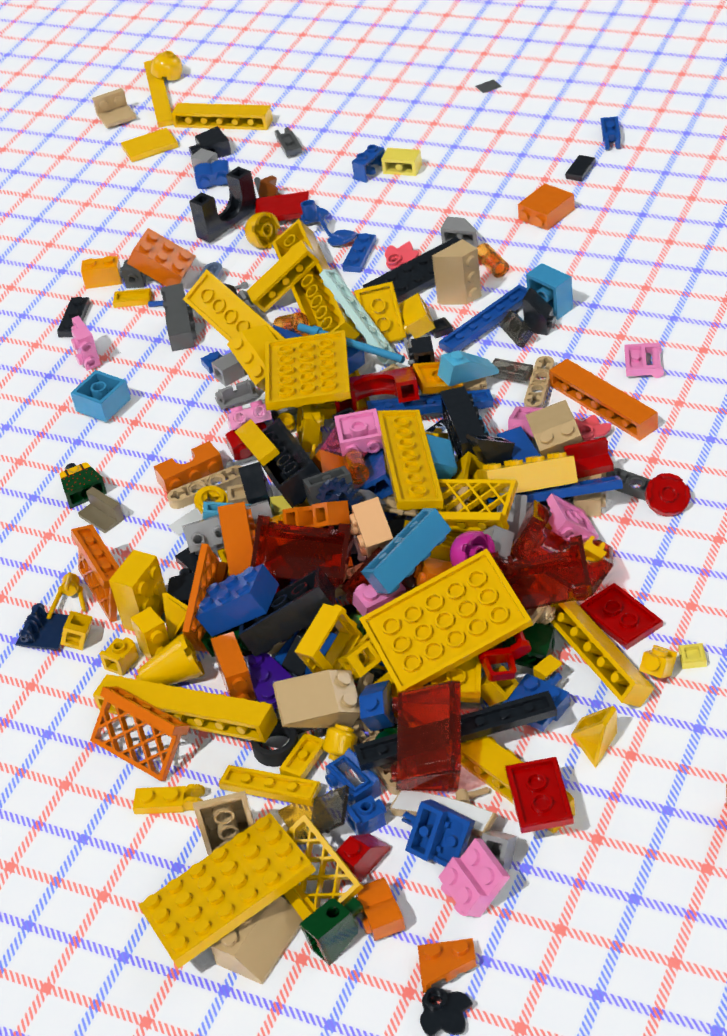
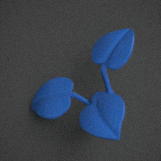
[272,200,358,248]

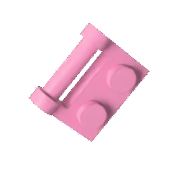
[624,343,664,378]

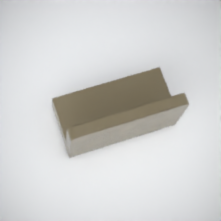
[78,487,124,533]

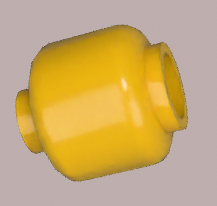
[323,723,358,760]

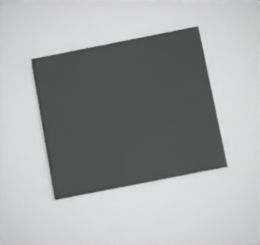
[475,79,502,93]

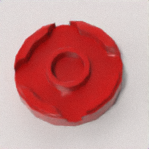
[645,473,691,517]

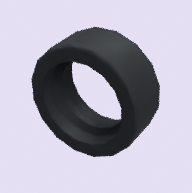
[251,719,298,767]

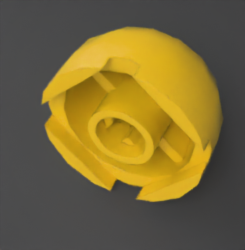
[151,51,183,81]
[244,212,280,249]

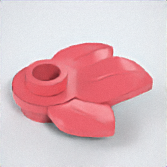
[385,241,419,270]
[574,415,611,441]

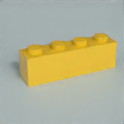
[247,239,320,313]

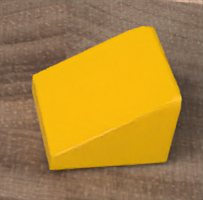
[533,654,562,680]

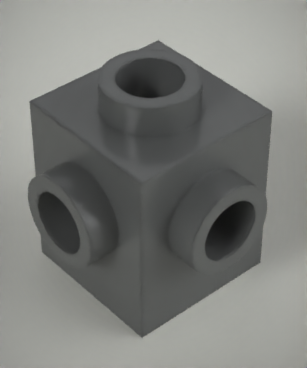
[120,260,148,289]

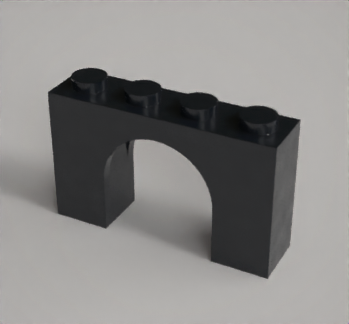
[189,166,256,243]

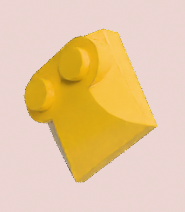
[296,404,324,452]

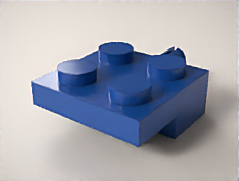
[503,671,570,732]
[401,799,475,867]

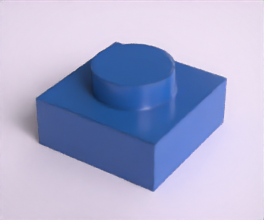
[200,351,222,374]

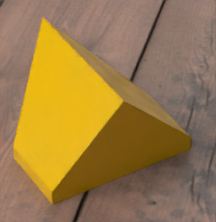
[162,593,188,642]
[571,706,617,768]

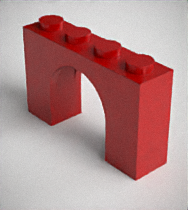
[334,366,420,413]

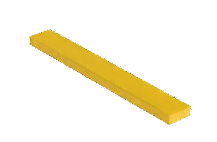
[144,60,174,128]

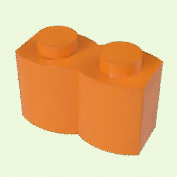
[354,877,405,941]

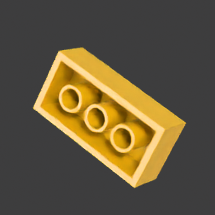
[476,452,578,498]

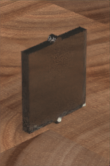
[311,785,350,837]

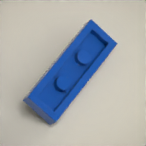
[342,233,377,273]

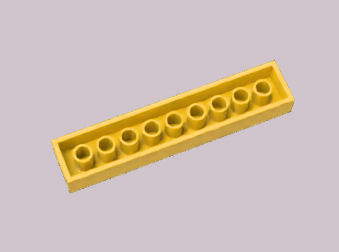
[272,219,360,340]

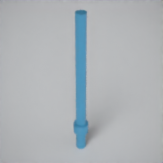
[297,323,405,363]

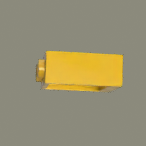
[294,603,363,673]

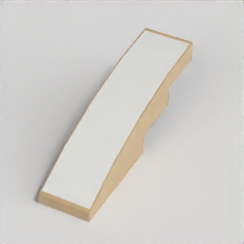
[389,789,497,836]

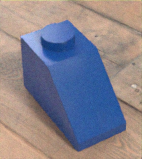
[359,680,395,732]

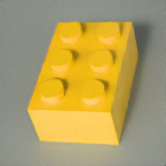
[109,549,167,632]

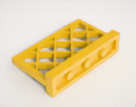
[418,479,519,533]
[284,814,364,920]

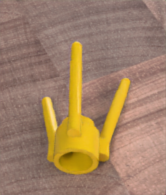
[47,572,86,619]

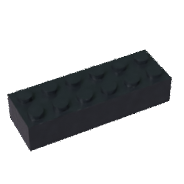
[258,418,321,508]

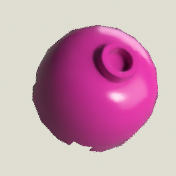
[450,531,496,567]

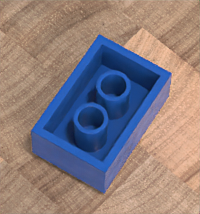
[195,564,279,637]

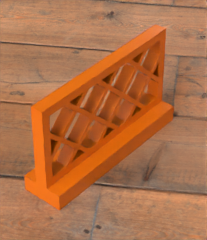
[71,524,119,622]
[182,543,228,652]
[90,686,190,781]

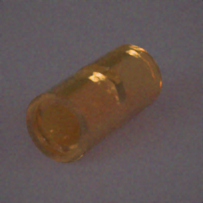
[477,243,509,278]
[273,312,308,333]
[343,451,369,485]

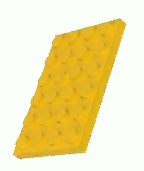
[265,330,351,411]
[359,548,533,697]
[138,813,316,969]

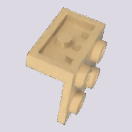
[92,88,136,128]

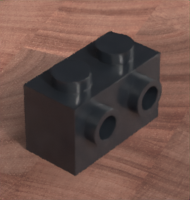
[408,336,435,386]

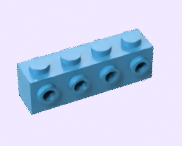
[361,508,452,594]

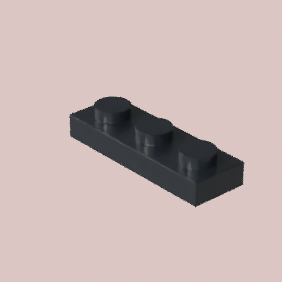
[57,297,91,337]

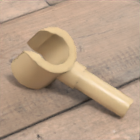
[455,787,489,803]

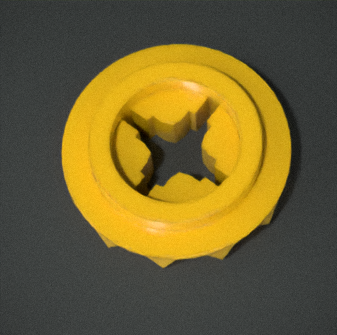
[194,486,228,514]

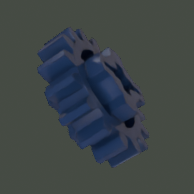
[316,477,363,526]

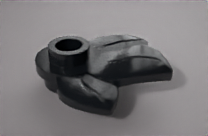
[420,987,473,1036]

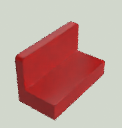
[564,437,614,479]

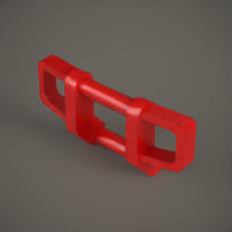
[478,631,531,682]

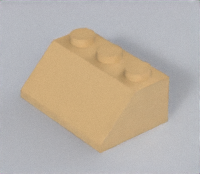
[432,239,482,305]
[211,896,303,985]

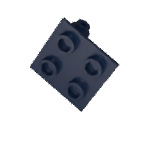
[15,603,69,650]

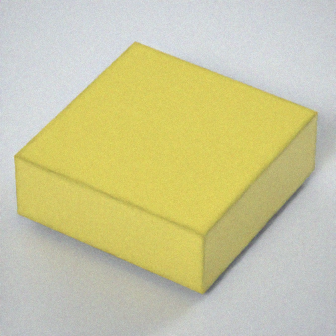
[678,643,707,669]

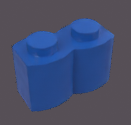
[194,160,230,189]

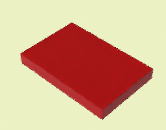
[255,191,310,221]
[579,583,663,650]
[505,757,574,834]

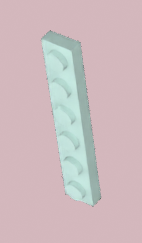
[319,269,397,364]

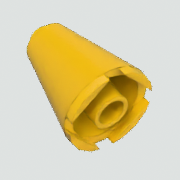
[136,633,205,685]

